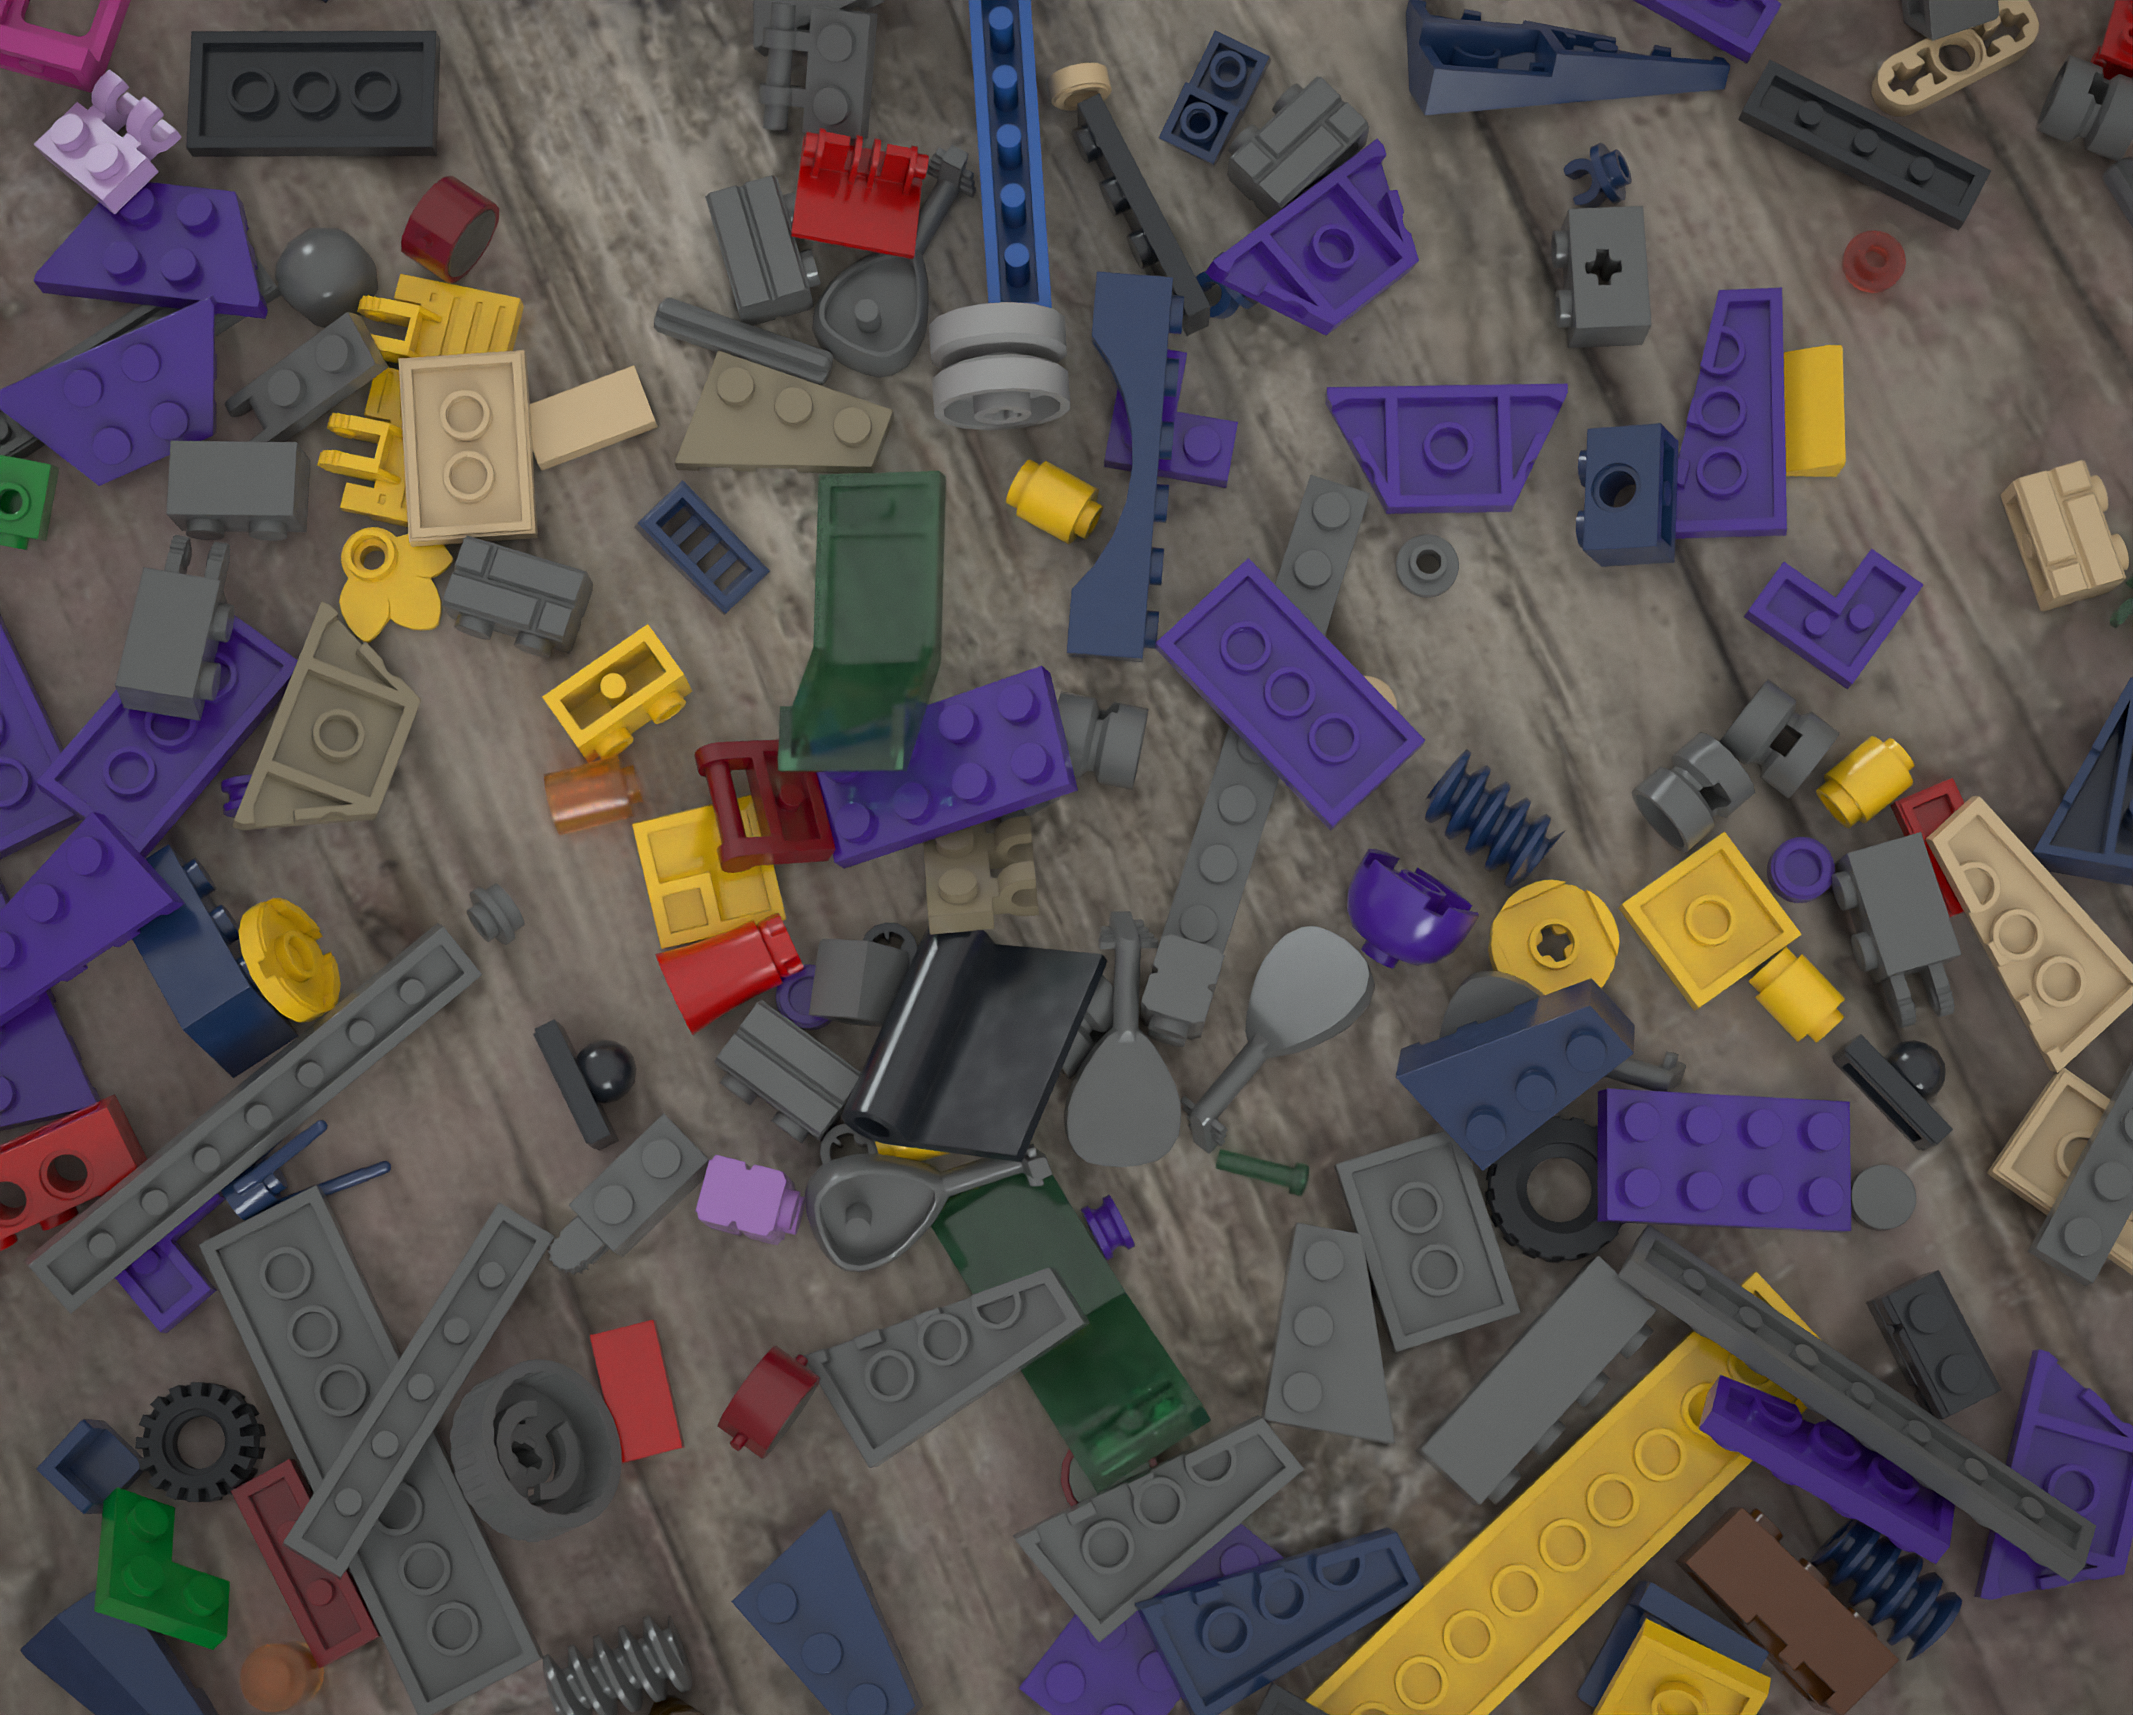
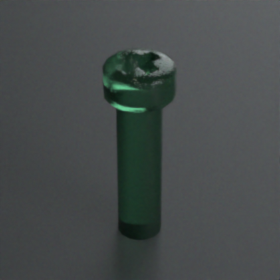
[1216,1149,1310,1197]

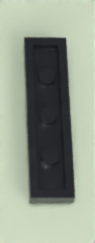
[1738,60,1992,231]
[1072,93,1211,336]

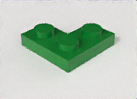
[94,1487,230,1650]

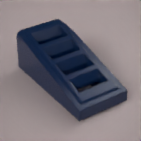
[634,480,770,615]

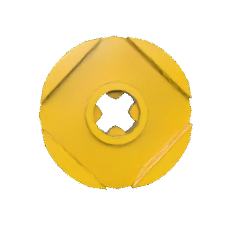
[1488,879,1620,995]

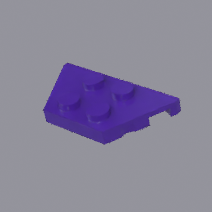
[1205,138,1419,336]
[34,182,268,319]
[0,295,217,486]
[1325,383,1568,514]
[1974,1349,2133,1600]

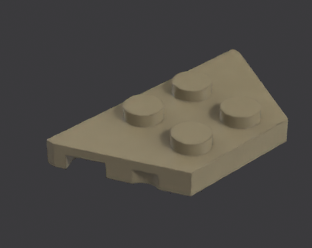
[232,601,421,830]

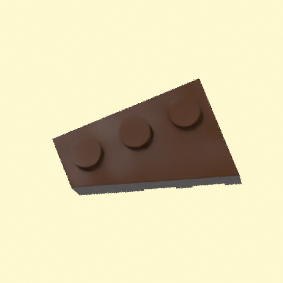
[1675,1507,1899,1715]

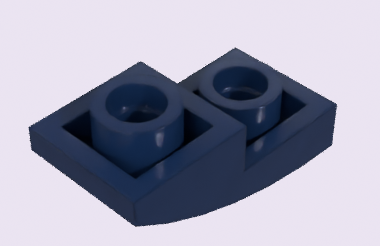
[1159,30,1271,166]

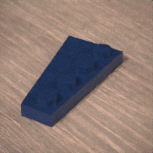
[1134,1527,1424,1715]

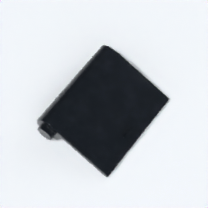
[842,924,1108,1162]

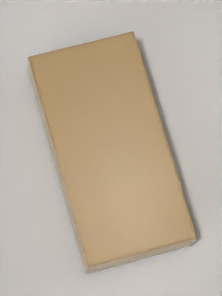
[530,365,658,471]

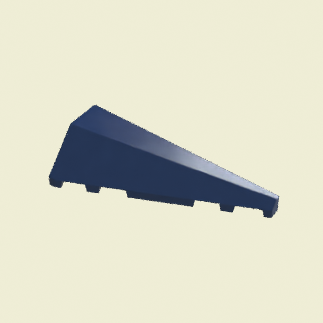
[1406,0,1730,115]
[20,1589,219,1715]

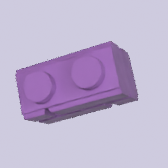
[695,1155,805,1246]

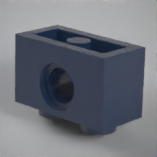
[1576,423,1679,567]

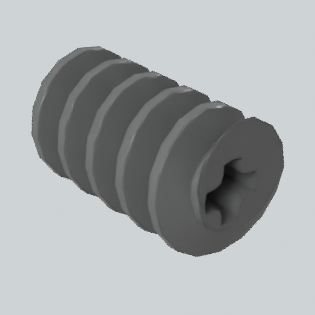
[543,1614,693,1715]

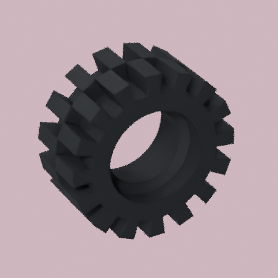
[135,1382,266,1502]

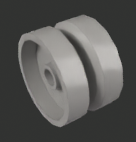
[929,302,1070,430]

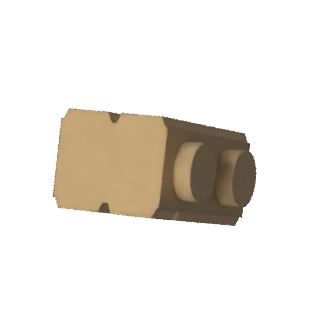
[2000,460,2129,612]

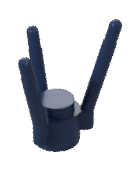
[221,1120,391,1221]

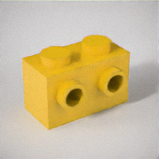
[542,624,693,763]

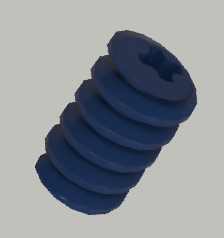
[1425,749,1566,888]
[1810,1519,1962,1661]

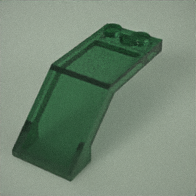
[778,471,946,772]
[931,1172,1211,1493]

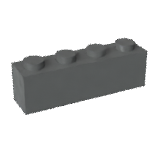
[1415,1256,1657,1505]

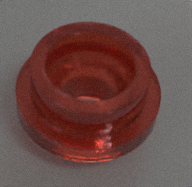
[1842,231,1906,293]

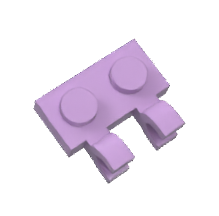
[34,69,182,215]

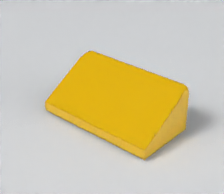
[1784,345,1846,477]

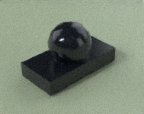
[533,1019,637,1151]
[1832,1034,1953,1151]

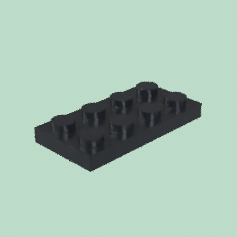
[186,31,441,157]

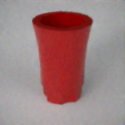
[655,913,805,1036]

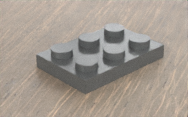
[1334,1130,1521,1353]

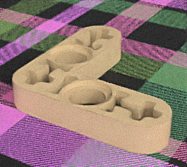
[1871,0,2039,117]

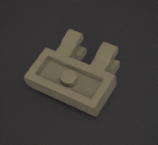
[923,816,1039,935]

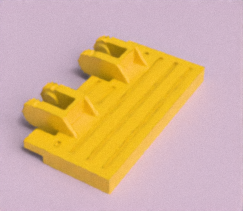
[317,274,524,527]

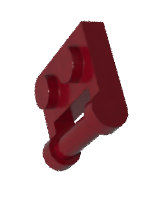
[694,738,836,873]

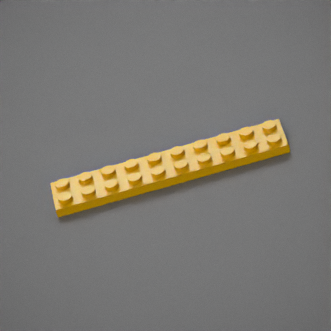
[1304,1272,1822,1715]

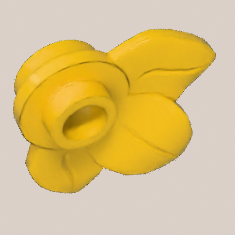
[339,527,454,643]

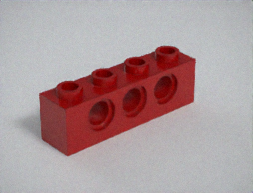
[0,1094,147,1252]

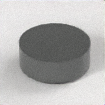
[1851,1165,1916,1231]

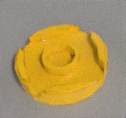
[238,898,341,1022]

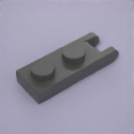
[225,312,388,442]

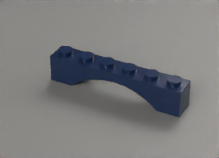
[1067,272,1184,662]

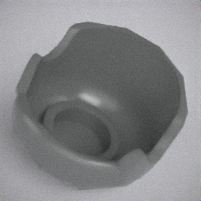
[275,228,378,328]

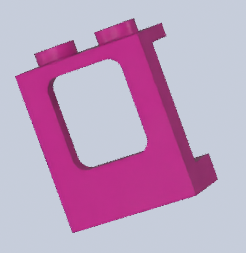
[0,0,131,93]

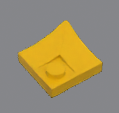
[632,794,786,949]

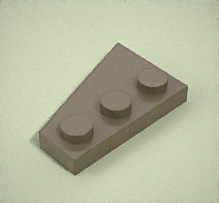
[674,350,894,474]

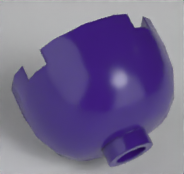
[1347,849,1479,969]

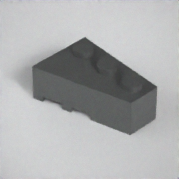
[1261,1223,1395,1444]

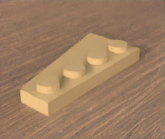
[1925,796,2133,1073]

